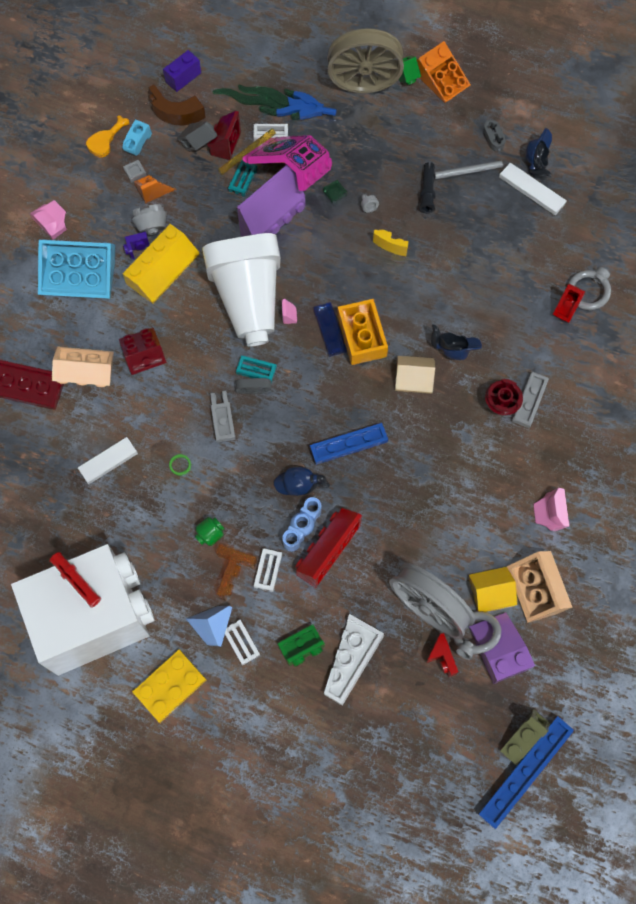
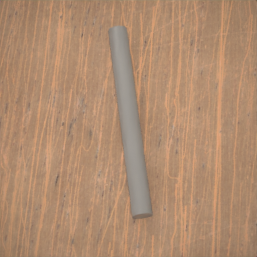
[434,160,503,179]

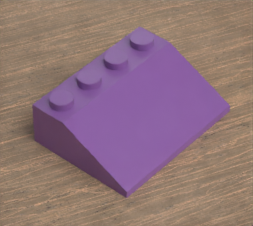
[237,165,305,237]

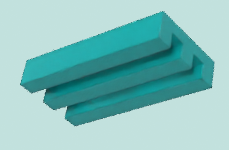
[228,160,258,197]
[236,355,277,383]

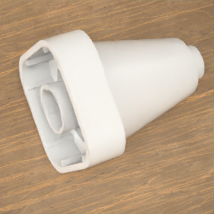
[202,233,281,346]

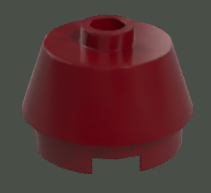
[485,379,523,416]

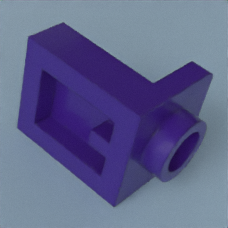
[123,232,149,260]

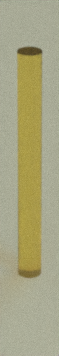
[218,128,276,175]

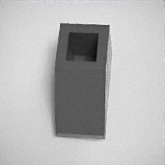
[177,121,217,151]

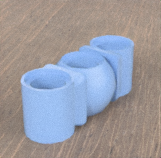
[283,497,321,551]

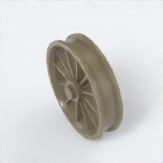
[327,28,404,93]

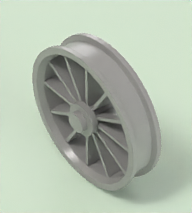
[389,563,475,639]

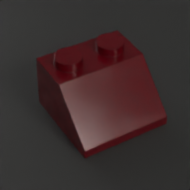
[208,111,241,160]

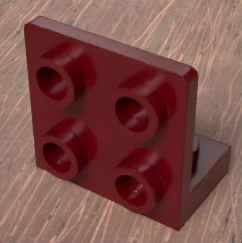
[119,327,167,375]

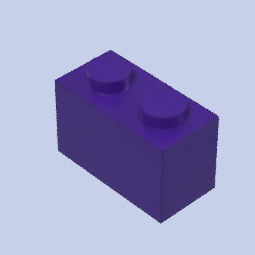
[163,50,201,92]

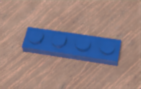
[310,423,388,465]

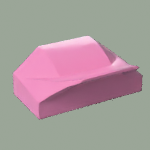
[30,200,67,240]
[534,488,569,531]

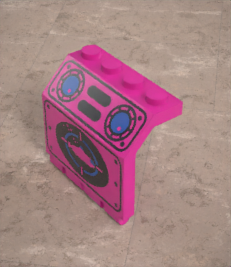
[243,135,332,191]

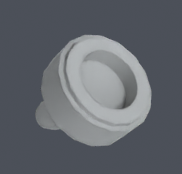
[361,194,379,213]

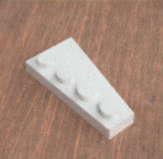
[324,614,384,705]

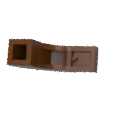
[148,85,206,126]

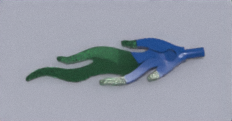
[213,85,337,120]

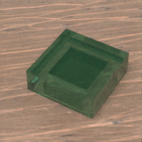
[323,180,347,203]

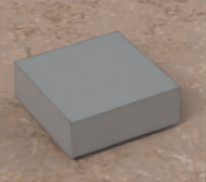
[123,160,147,183]

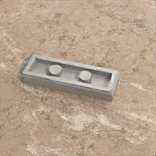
[512,372,549,428]

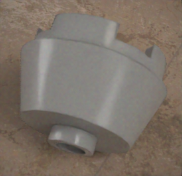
[132,204,167,235]

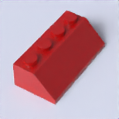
[295,508,362,589]

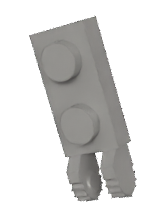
[210,391,236,443]

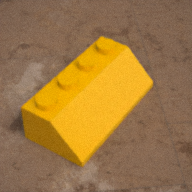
[123,224,200,304]

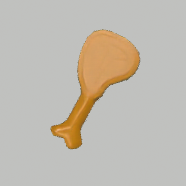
[86,115,130,158]

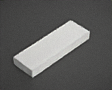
[78,437,138,484]

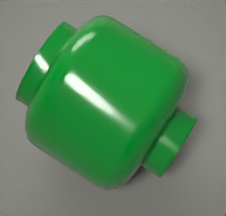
[195,517,225,546]

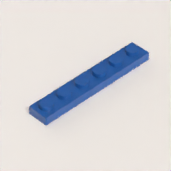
[478,716,574,830]

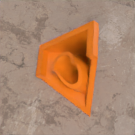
[134,175,177,203]

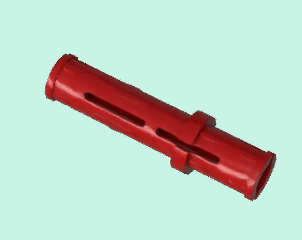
[49,552,102,608]

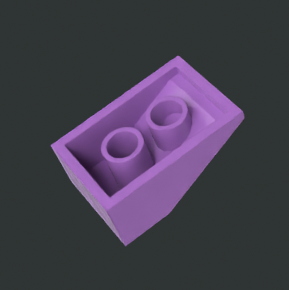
[469,612,535,684]

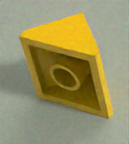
[468,567,517,612]

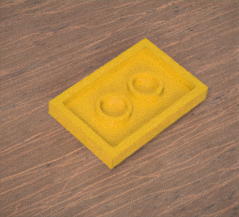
[132,650,207,723]

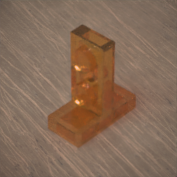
[216,544,257,601]

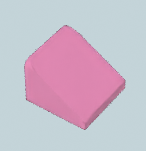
[282,299,297,324]

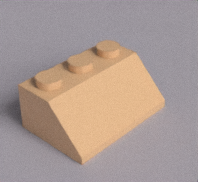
[52,346,114,387]
[507,551,573,623]

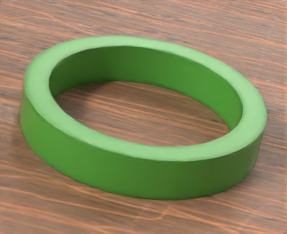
[169,454,191,476]

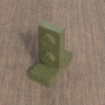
[500,709,550,766]

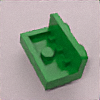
[277,624,325,667]

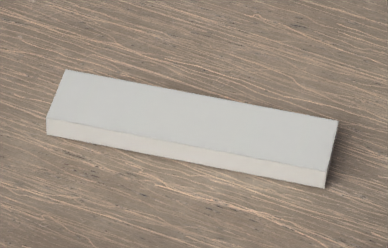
[499,163,567,216]

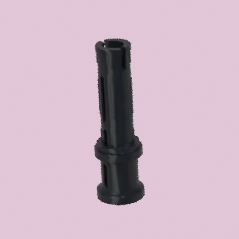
[419,162,436,214]

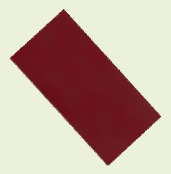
[0,360,64,410]

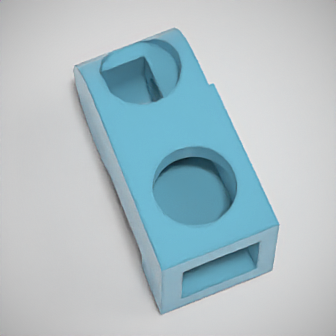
[122,119,152,156]

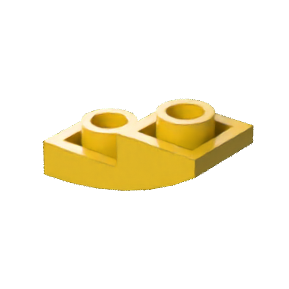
[373,230,409,256]

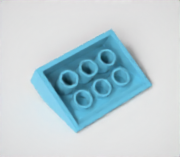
[38,240,116,299]

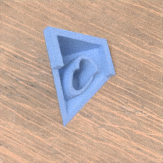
[186,606,232,647]

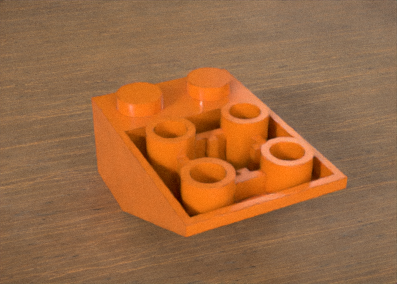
[417,41,471,103]

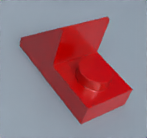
[553,284,585,323]
[426,633,458,678]

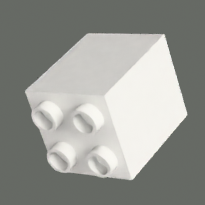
[11,544,155,676]

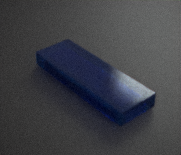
[313,302,347,357]

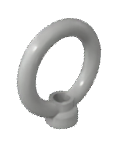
[568,267,611,310]
[453,611,501,660]

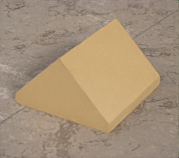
[395,356,435,394]

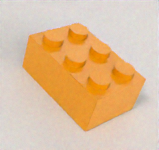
[337,299,388,365]

